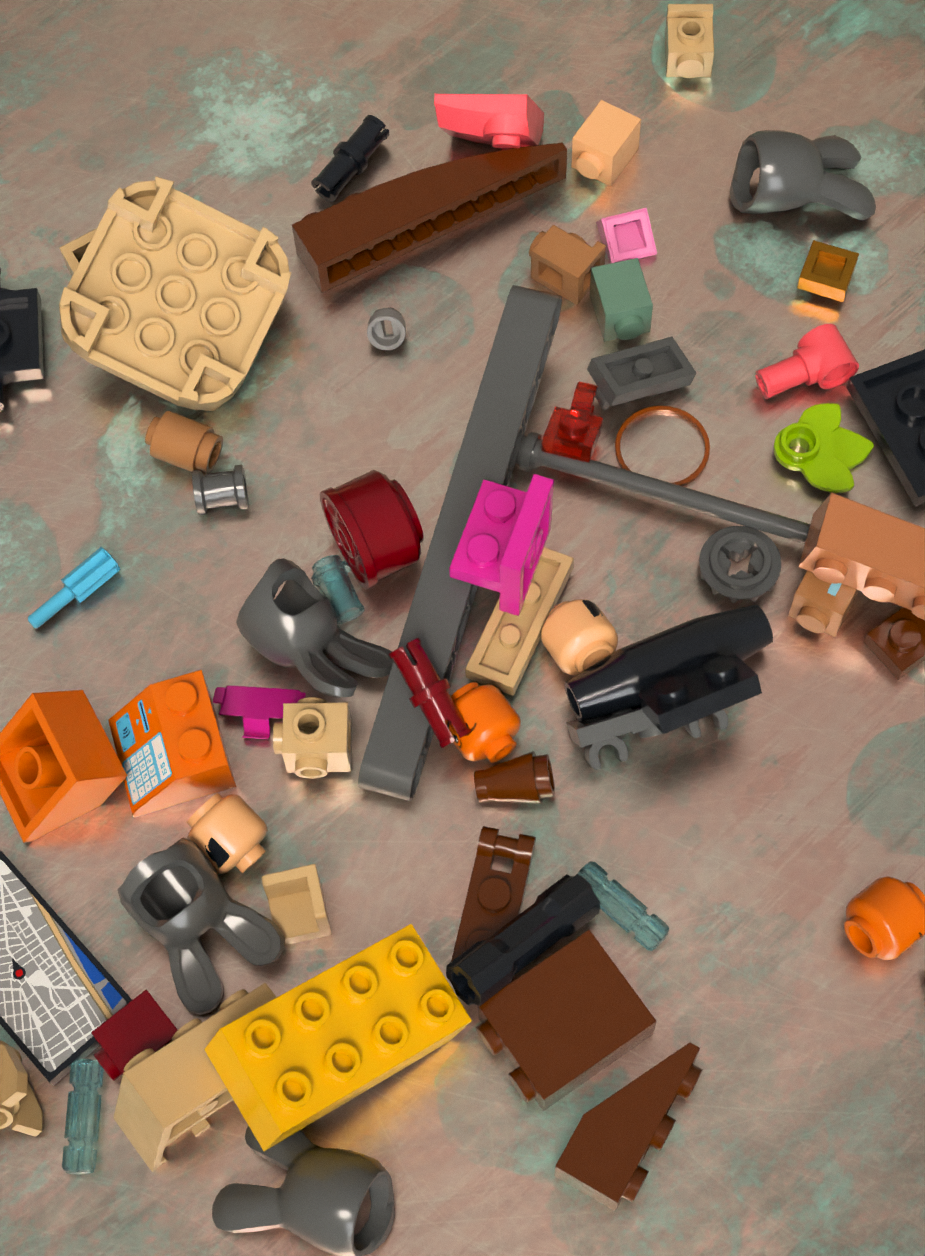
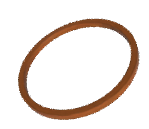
[615,406,710,486]

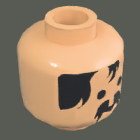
[541,599,618,676]
[186,793,268,874]

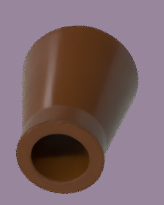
[474,751,555,804]

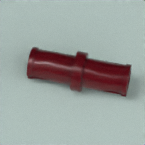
[389,638,471,749]

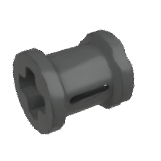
[192,464,249,515]

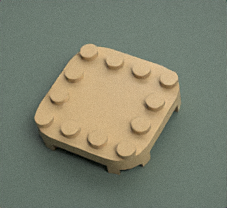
[59,176,291,411]

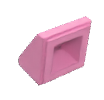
[596,208,657,264]

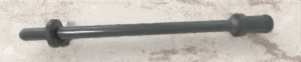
[516,432,810,544]

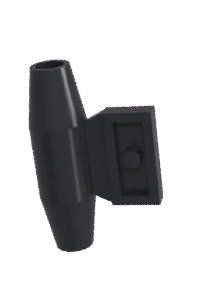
[565,605,773,734]

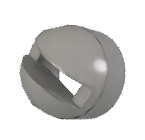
[367,308,406,350]

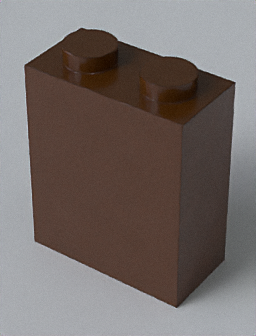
[475,929,657,1111]

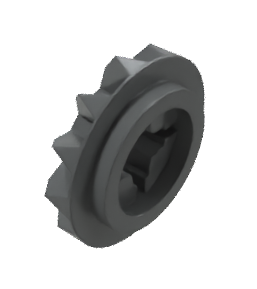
[699,526,781,603]

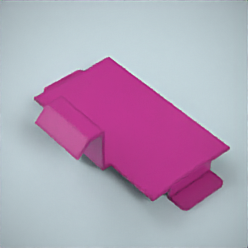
[213,685,306,739]

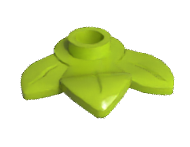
[773,403,874,493]

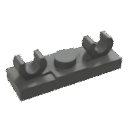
[566,707,728,770]

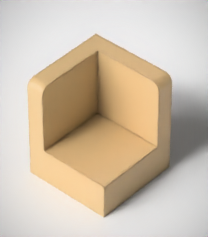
[261,864,332,946]

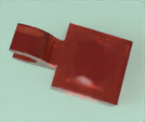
[541,381,603,463]

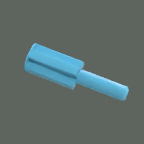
[28,547,120,628]

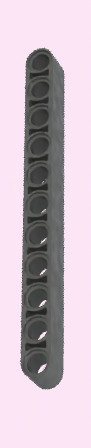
[358,285,562,801]

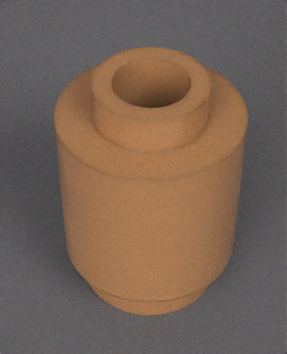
[145,411,223,473]

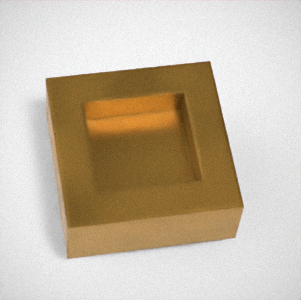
[797,240,859,302]

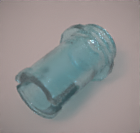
[311,555,365,624]

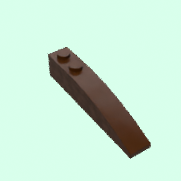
[292,142,567,293]

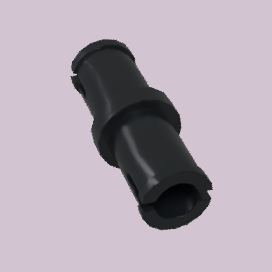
[311,115,390,202]

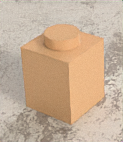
[571,100,641,187]

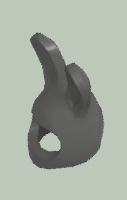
[729,130,876,221]
[236,558,393,698]
[117,837,285,1015]
[212,1126,394,1256]

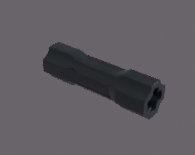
[446,874,600,1006]

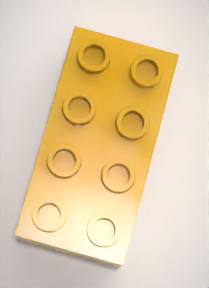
[204,924,472,1151]

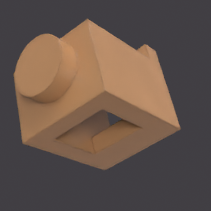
[529,225,606,305]

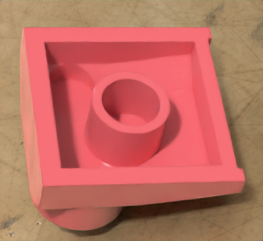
[434,94,544,150]

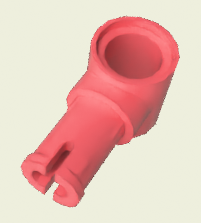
[755,324,859,400]

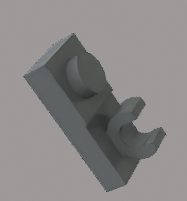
[587,337,696,410]

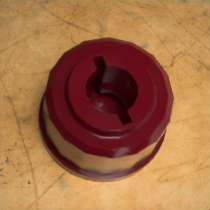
[320,470,424,589]

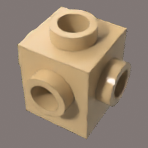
[273,697,352,779]

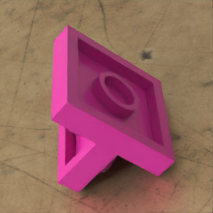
[449,474,554,616]

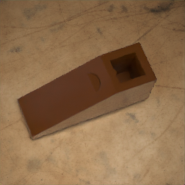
[554,1042,703,1211]

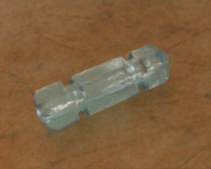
[577,861,669,951]
[62,1059,104,1175]

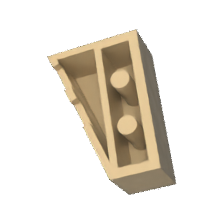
[113,983,277,1172]

